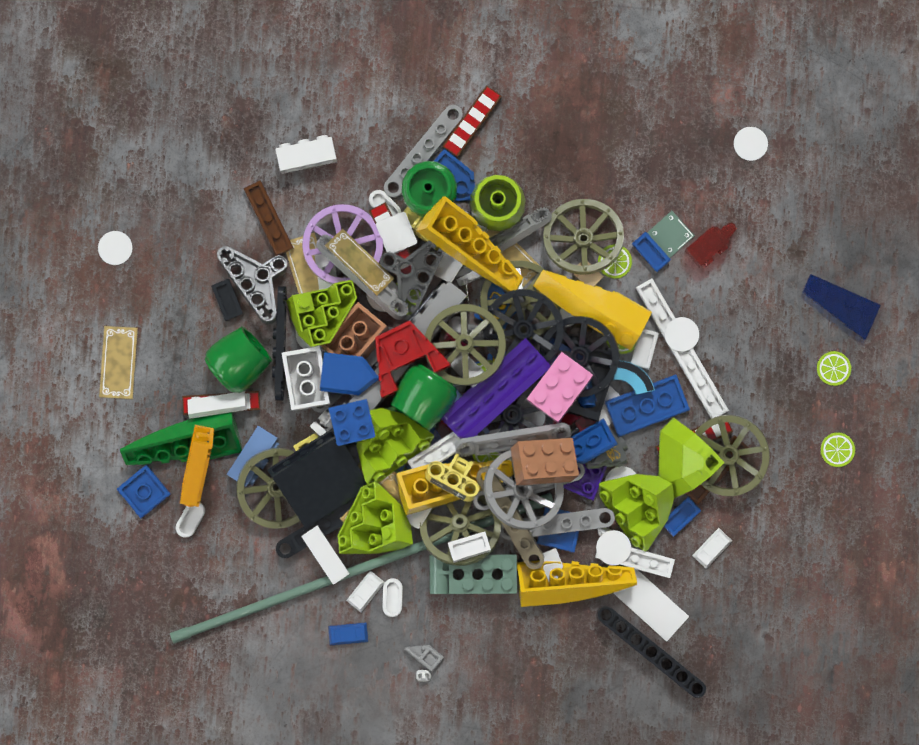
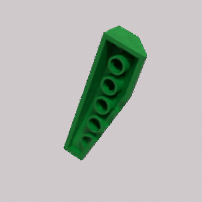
[120,412,243,465]

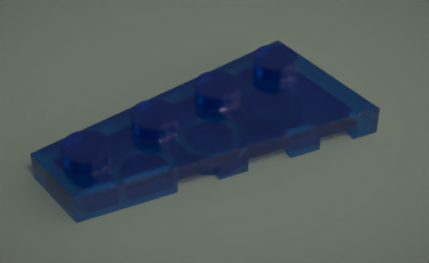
[802,274,881,340]

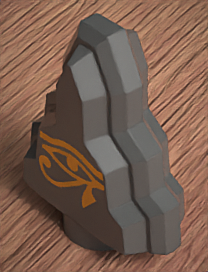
[585,431,628,469]

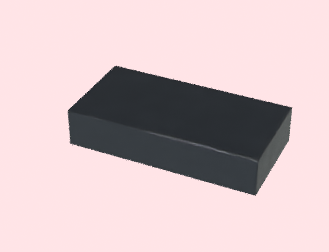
[211,278,243,321]

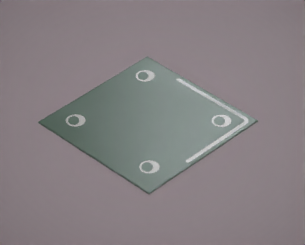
[647,211,695,258]

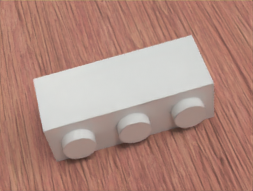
[276,135,337,174]

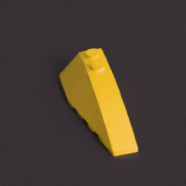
[416,196,523,292]
[533,270,652,351]
[396,460,515,515]
[517,561,637,607]

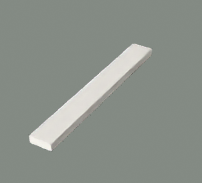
[635,278,729,418]

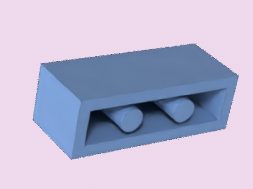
[227,426,279,487]

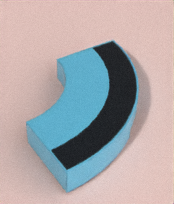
[609,361,655,395]

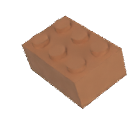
[320,302,389,359]
[511,438,579,486]

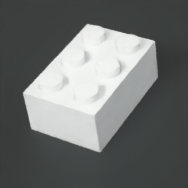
[282,346,331,411]

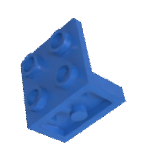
[328,399,375,446]

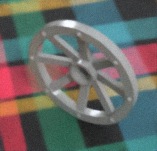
[484,450,564,530]

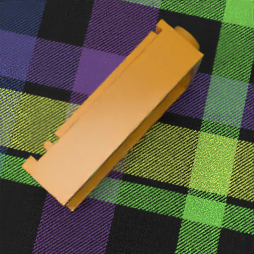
[180,425,214,507]

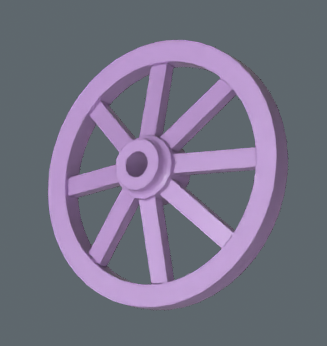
[302,204,383,284]

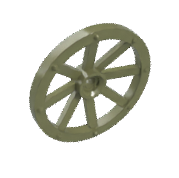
[543,199,624,275]
[480,261,560,341]
[425,304,506,386]
[695,415,770,496]
[236,448,300,529]
[420,495,501,566]

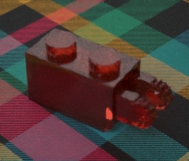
[685,222,737,268]

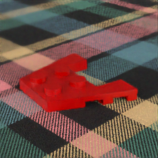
[375,321,451,398]

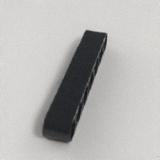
[596,606,706,698]

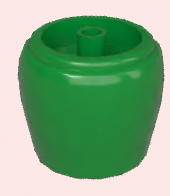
[401,161,458,217]
[205,326,272,393]
[391,364,457,431]

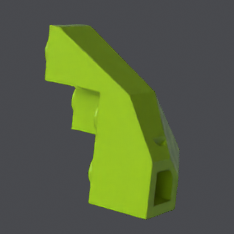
[286,280,357,347]
[356,408,434,484]
[658,418,725,498]
[599,474,674,552]
[338,481,413,554]

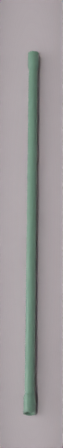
[170,493,554,644]

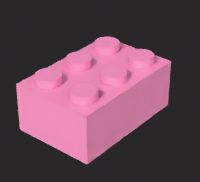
[527,352,593,423]

